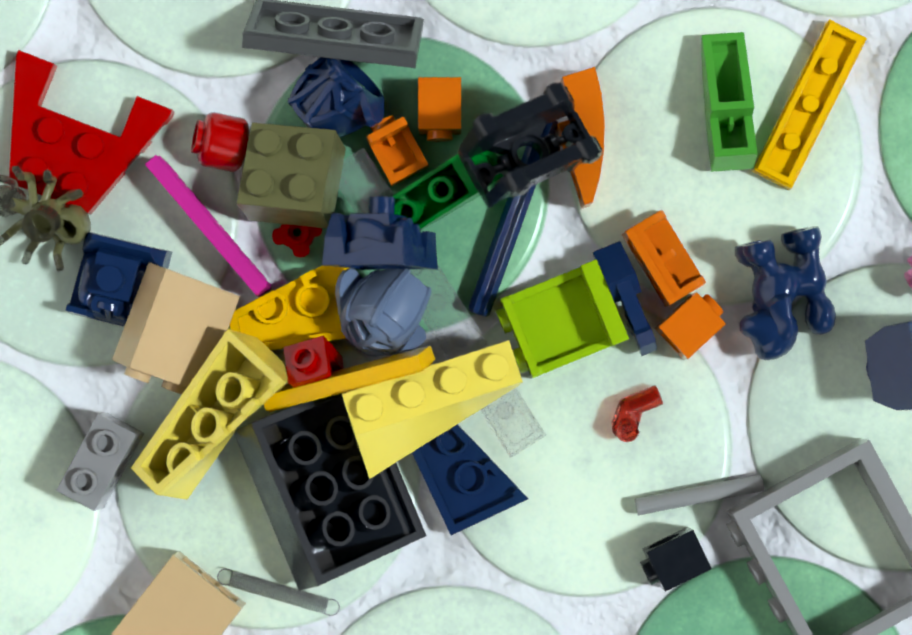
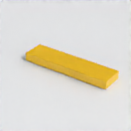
[752,19,867,190]
[264,345,435,412]

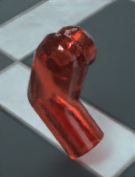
[611,385,663,442]

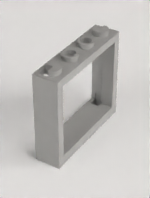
[726,439,912,635]

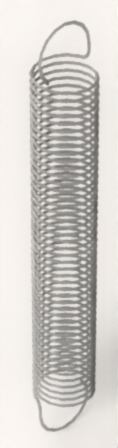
[217,568,340,616]

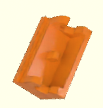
[622,210,706,307]

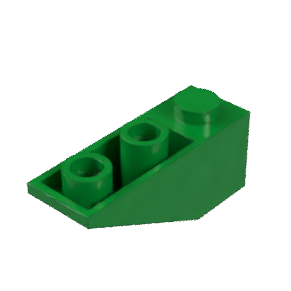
[392,150,504,230]

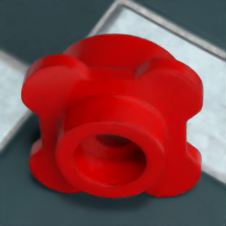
[272,224,323,258]

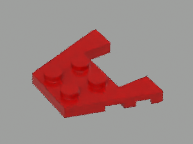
[9,50,175,215]

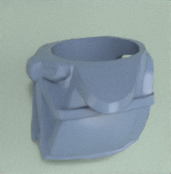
[335,268,432,356]

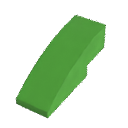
[701,32,758,172]

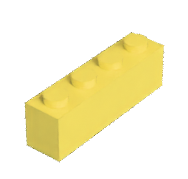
[131,329,288,500]
[342,340,523,479]

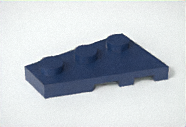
[412,424,529,535]

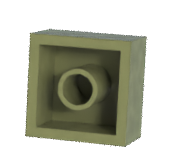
[236,122,346,229]

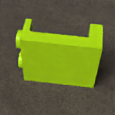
[495,259,629,378]

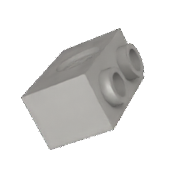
[56,413,145,511]

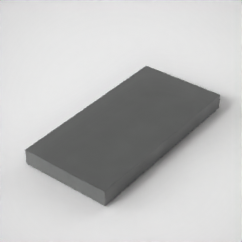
[242,0,424,68]

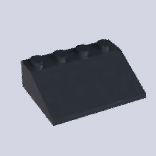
[234,388,426,591]

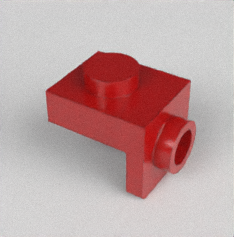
[284,335,344,388]

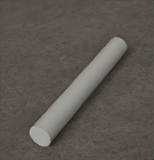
[635,474,764,515]

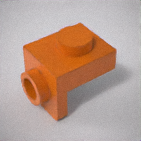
[366,115,429,186]

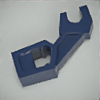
[592,241,657,356]

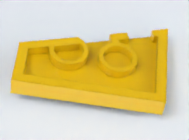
[230,265,347,351]

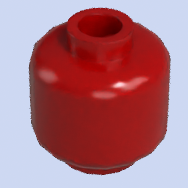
[191,112,250,172]

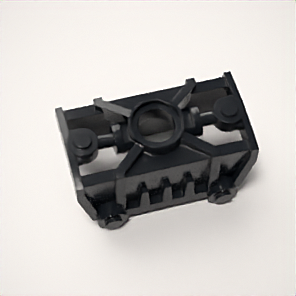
[458,82,602,208]

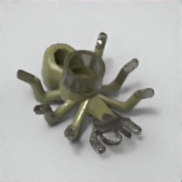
[0,166,91,272]

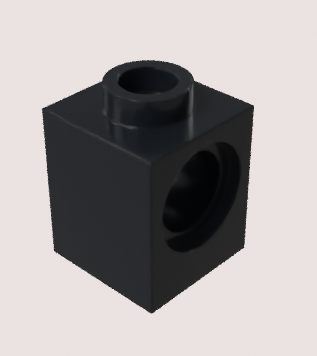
[640,527,712,591]

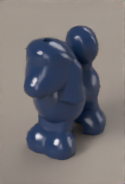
[735,226,836,361]

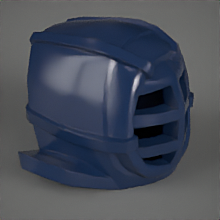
[288,57,384,137]

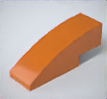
[556,67,605,209]

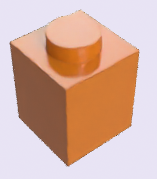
[418,77,461,142]
[654,292,726,360]

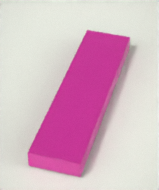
[145,155,271,297]

